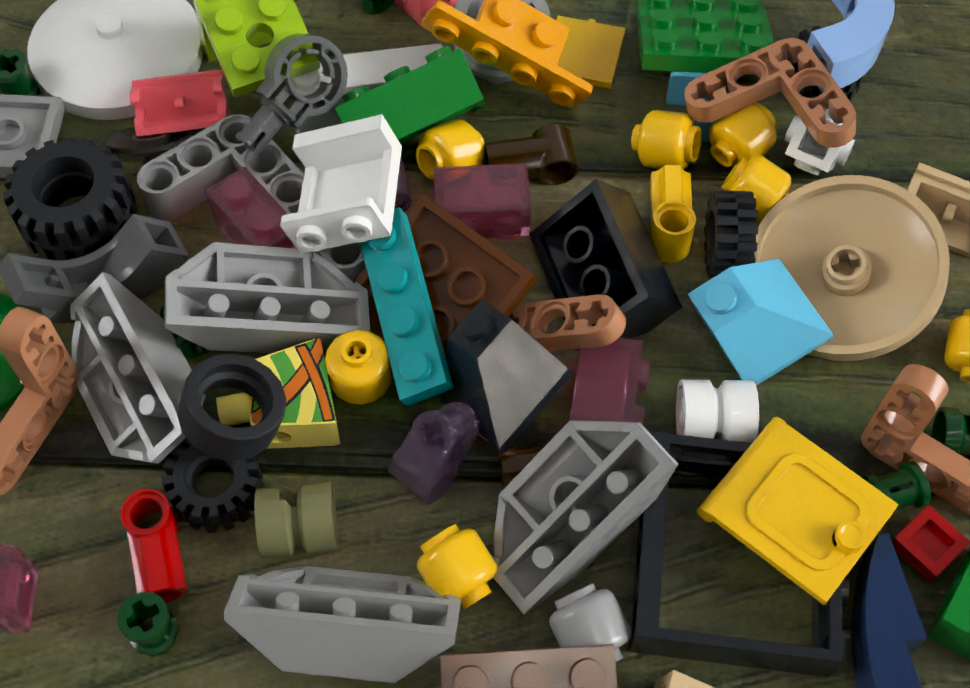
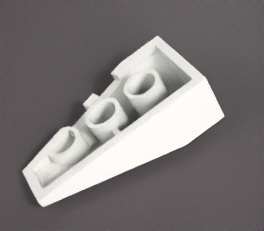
[282,43,443,134]

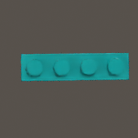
[360,207,454,406]

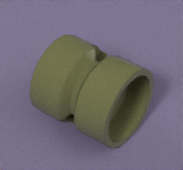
[254,481,339,558]

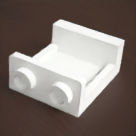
[280,114,402,254]

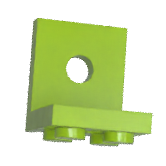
[194,0,320,98]

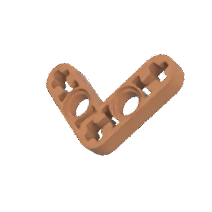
[684,38,856,147]
[467,294,626,441]
[0,307,80,495]
[861,364,970,515]

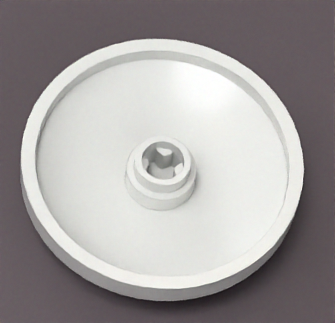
[27,0,204,120]

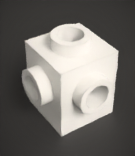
[784,109,855,175]

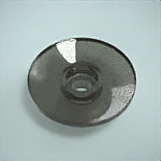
[104,127,197,165]

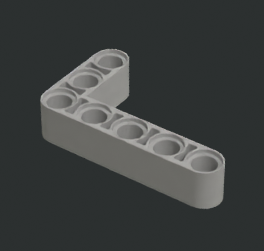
[137,114,366,282]

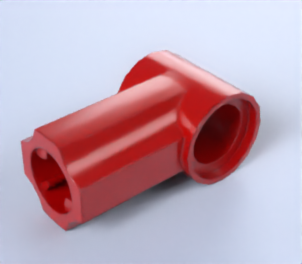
[120,489,188,603]

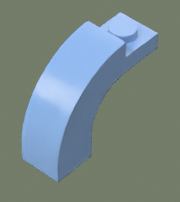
[807,0,895,93]

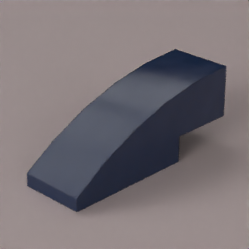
[851,533,927,688]

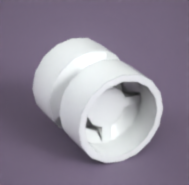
[676,380,759,443]

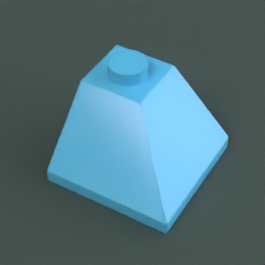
[688,259,834,386]

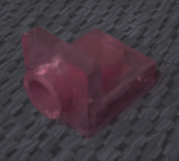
[0,545,39,633]

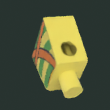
[216,338,341,449]

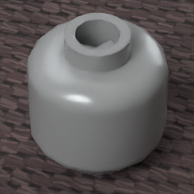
[549,583,631,662]

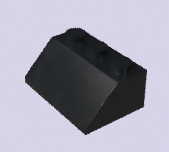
[529,179,683,352]

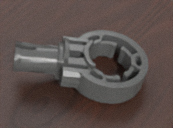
[235,33,348,156]

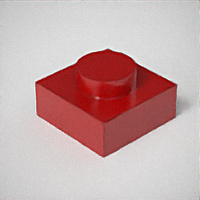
[892,505,970,583]

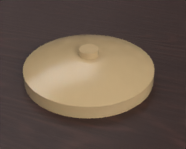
[754,175,950,361]

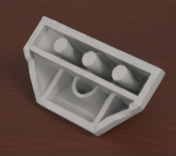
[164,242,370,353]
[70,272,206,464]
[493,420,678,615]
[224,566,461,683]

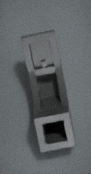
[0,214,189,323]

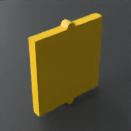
[556,15,626,89]

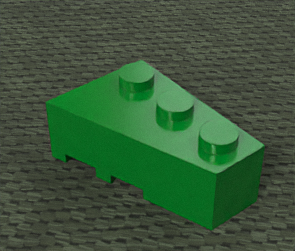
[335,46,487,144]

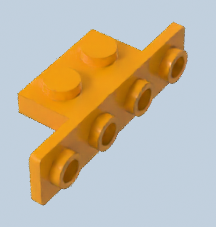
[420,0,593,108]

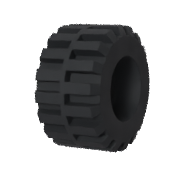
[3,137,137,261]

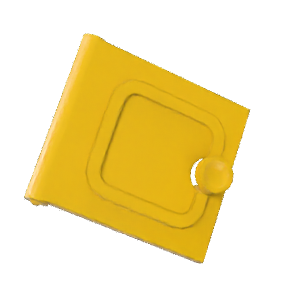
[697,417,899,605]

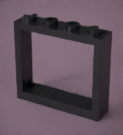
[629,431,851,677]

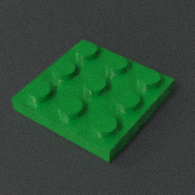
[636,0,774,75]

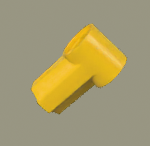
[650,165,696,263]

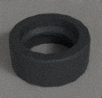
[177,353,287,461]

